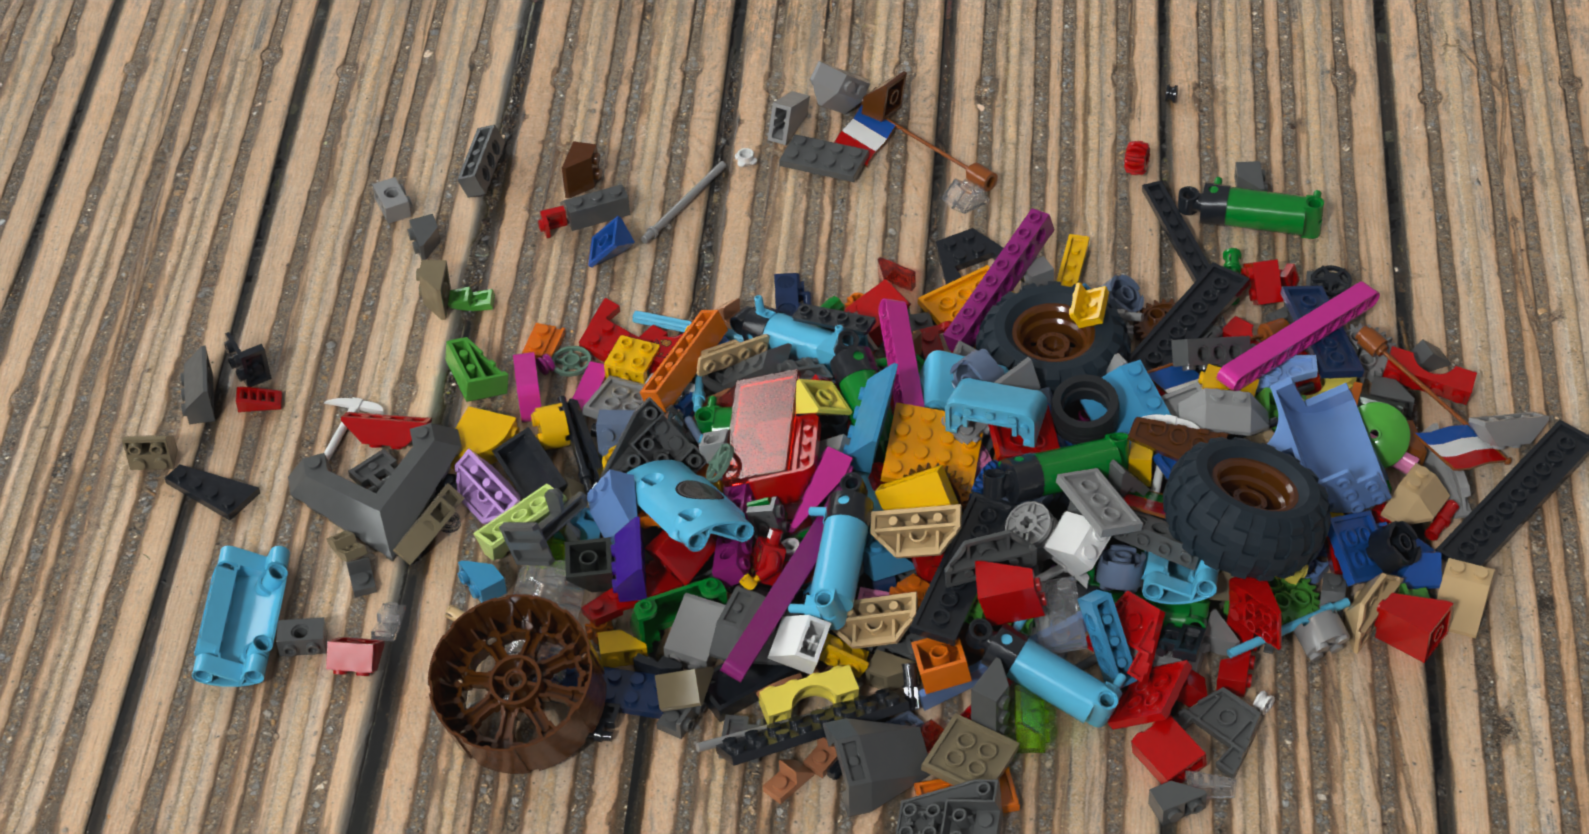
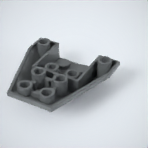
[601,397,707,477]
[709,585,805,665]
[823,718,930,817]
[896,779,1003,834]

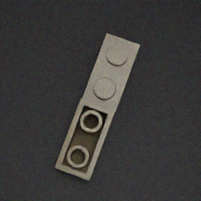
[393,484,465,565]

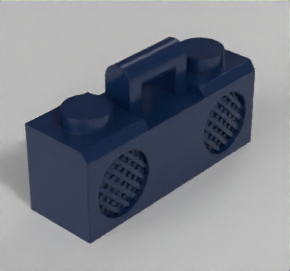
[774,273,812,316]

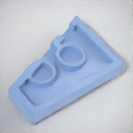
[1256,355,1318,392]

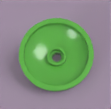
[1358,402,1411,468]

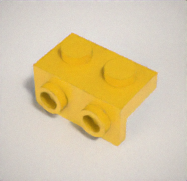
[1069,282,1109,328]

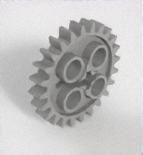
[1343,323,1396,383]

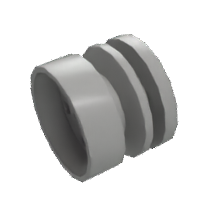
[1005,501,1058,562]

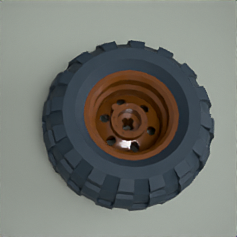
[976,281,1131,418]
[1163,437,1331,581]

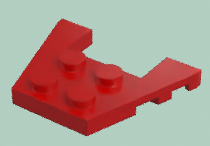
[579,298,668,363]
[1078,590,1165,684]

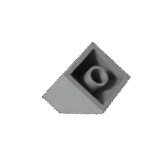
[664,593,726,670]

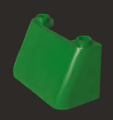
[630,578,727,654]

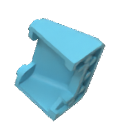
[919,350,1009,411]
[945,378,1047,448]

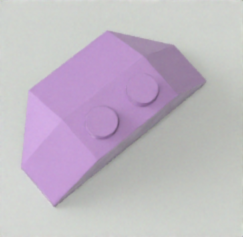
[455,449,521,525]

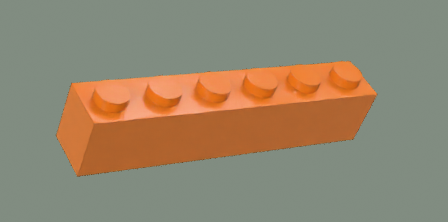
[639,310,728,413]

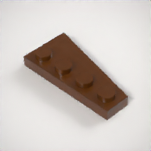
[1127,417,1228,461]

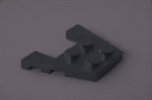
[936,228,1003,285]

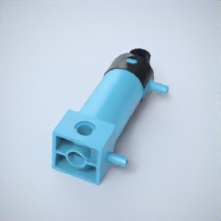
[730,295,869,381]

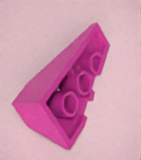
[788,446,853,534]

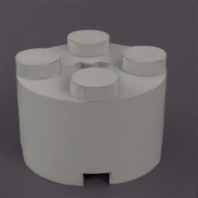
[1294,610,1350,662]

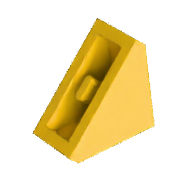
[1128,441,1154,487]

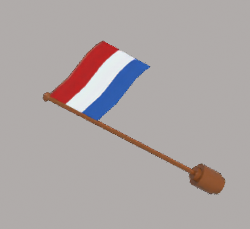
[1355,325,1512,471]

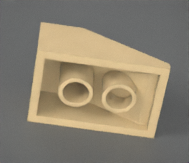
[1437,558,1495,638]

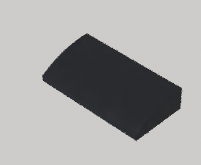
[492,427,568,499]
[705,663,798,722]

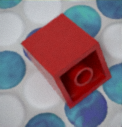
[644,530,717,586]
[975,560,1048,626]
[1374,593,1454,663]

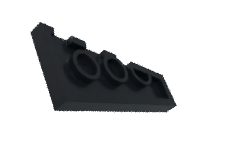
[165,464,260,521]

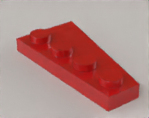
[581,560,682,626]

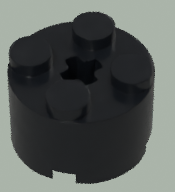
[1366,521,1421,574]

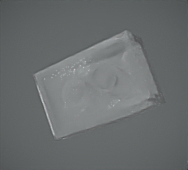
[1034,576,1088,654]

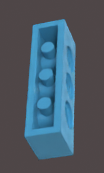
[1077,589,1137,689]

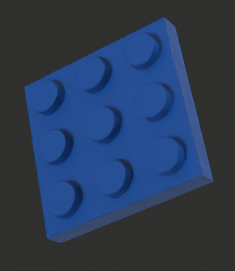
[1327,510,1396,587]

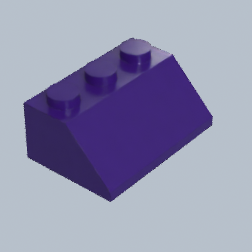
[611,517,647,602]

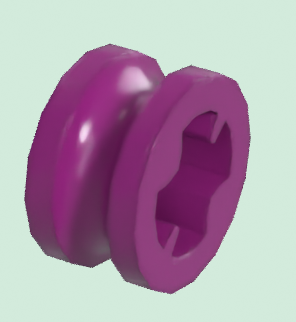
[536,354,555,375]

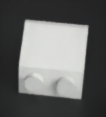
[1043,511,1111,576]

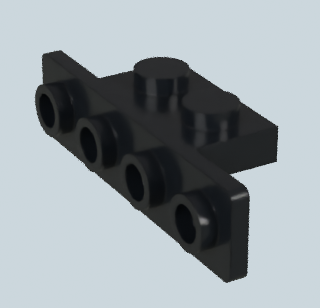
[792,303,876,335]

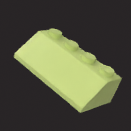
[473,484,567,561]

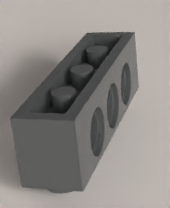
[457,124,505,198]
[1171,336,1251,371]

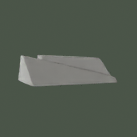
[1421,423,1472,519]

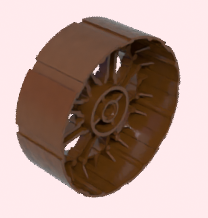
[428,594,607,774]

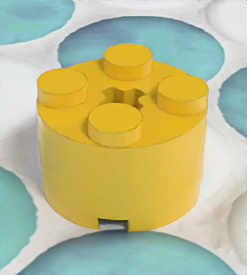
[531,403,570,451]

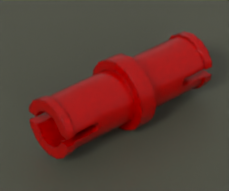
[1424,500,1459,541]

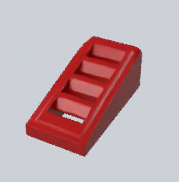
[236,386,283,412]

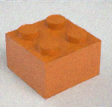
[911,638,972,694]

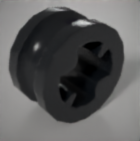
[1165,84,1178,103]

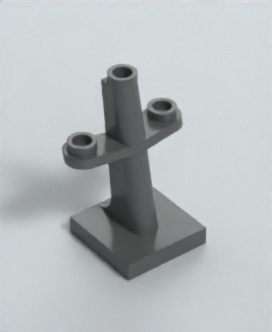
[499,488,587,566]

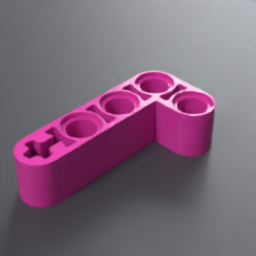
[513,352,542,423]

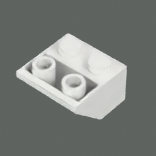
[768,615,831,674]

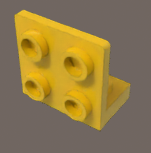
[604,335,660,384]

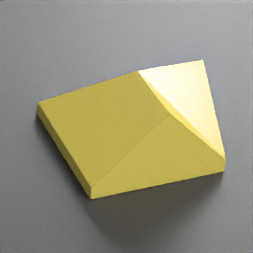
[796,379,852,415]

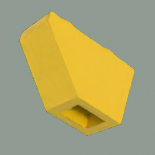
[597,629,648,668]

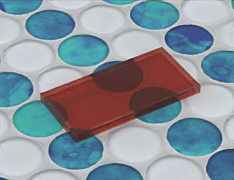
[722,369,801,487]

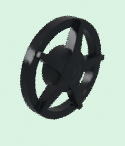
[1311,265,1352,296]

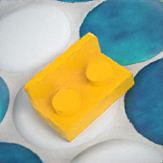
[818,633,869,678]

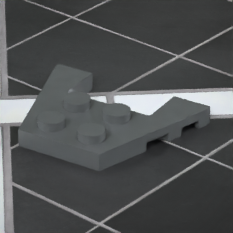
[1173,687,1261,779]

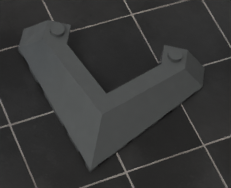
[288,423,462,562]

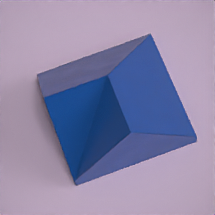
[588,216,635,268]
[1395,538,1442,589]

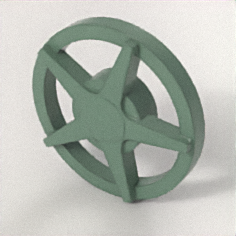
[552,346,591,377]
[706,443,734,483]

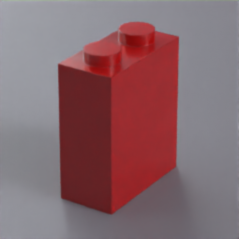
[1131,715,1207,784]

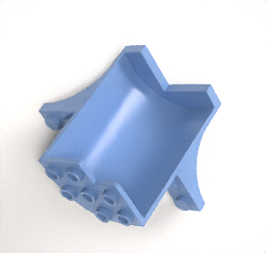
[1267,376,1392,513]

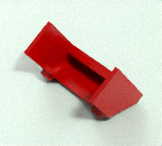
[748,414,821,504]

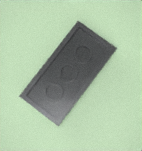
[779,134,869,182]

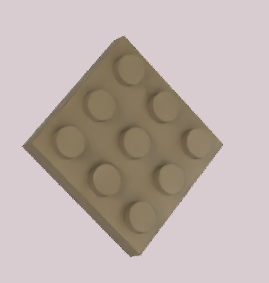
[921,713,1020,785]

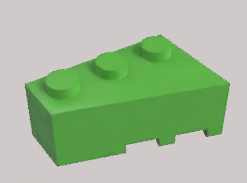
[445,337,509,402]

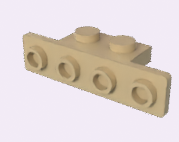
[696,334,769,377]

